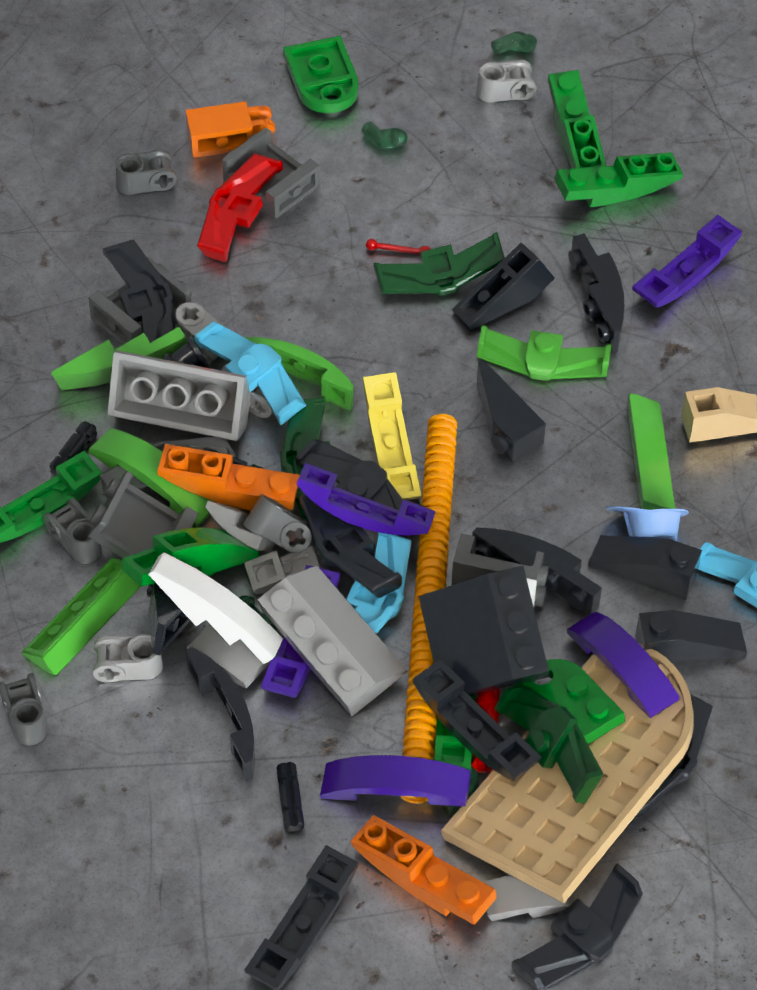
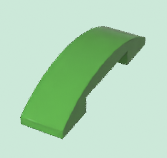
[244,337,354,411]
[89,428,215,528]

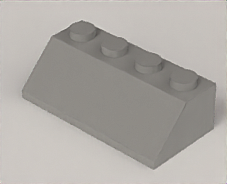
[107,350,251,441]
[257,566,407,717]

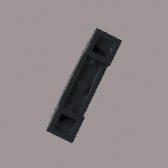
[186,647,255,782]
[413,659,541,781]
[244,845,359,990]

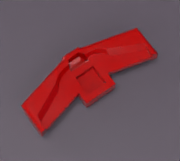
[197,153,283,262]

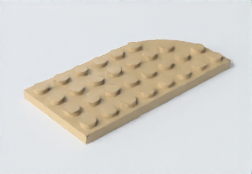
[441,643,694,903]

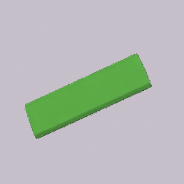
[627,393,675,510]
[21,558,141,675]

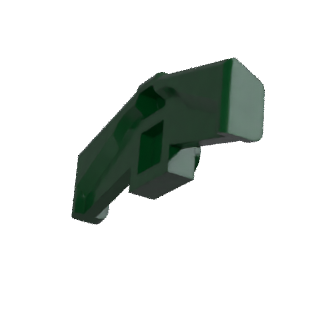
[373,232,505,296]
[280,396,330,521]
[494,683,604,804]

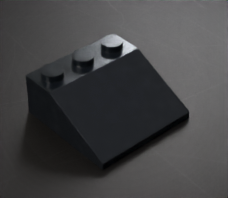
[418,565,549,696]

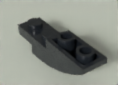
[568,233,625,353]
[472,527,602,615]

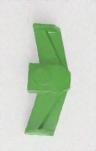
[477,325,612,381]

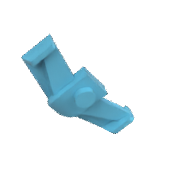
[194,321,306,426]
[346,532,412,634]
[698,542,757,608]

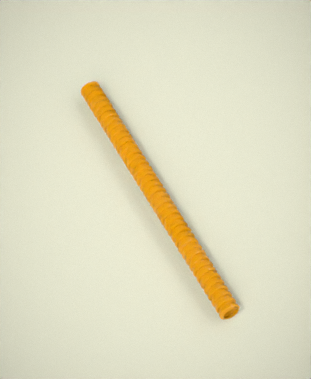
[400,414,457,804]

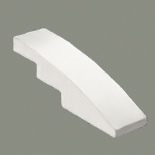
[148,552,283,664]

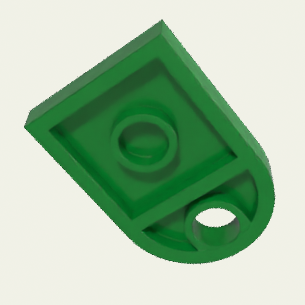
[283,35,359,113]
[522,659,625,744]

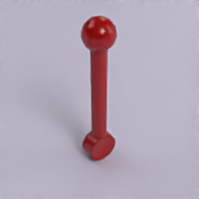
[365,238,431,257]

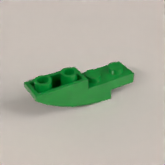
[547,70,607,168]
[554,152,683,207]
[122,527,259,587]

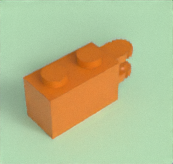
[185,101,276,158]

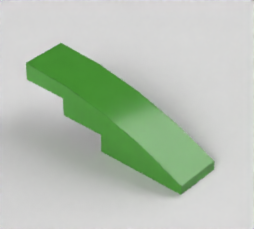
[51,327,187,391]

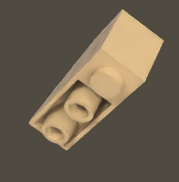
[681,387,757,443]

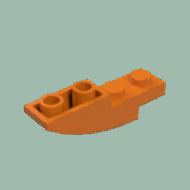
[157,444,300,511]
[350,815,497,925]

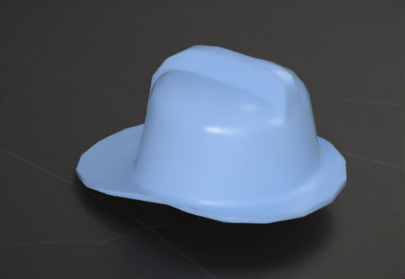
[606,506,689,541]

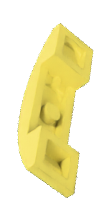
[363,372,422,500]

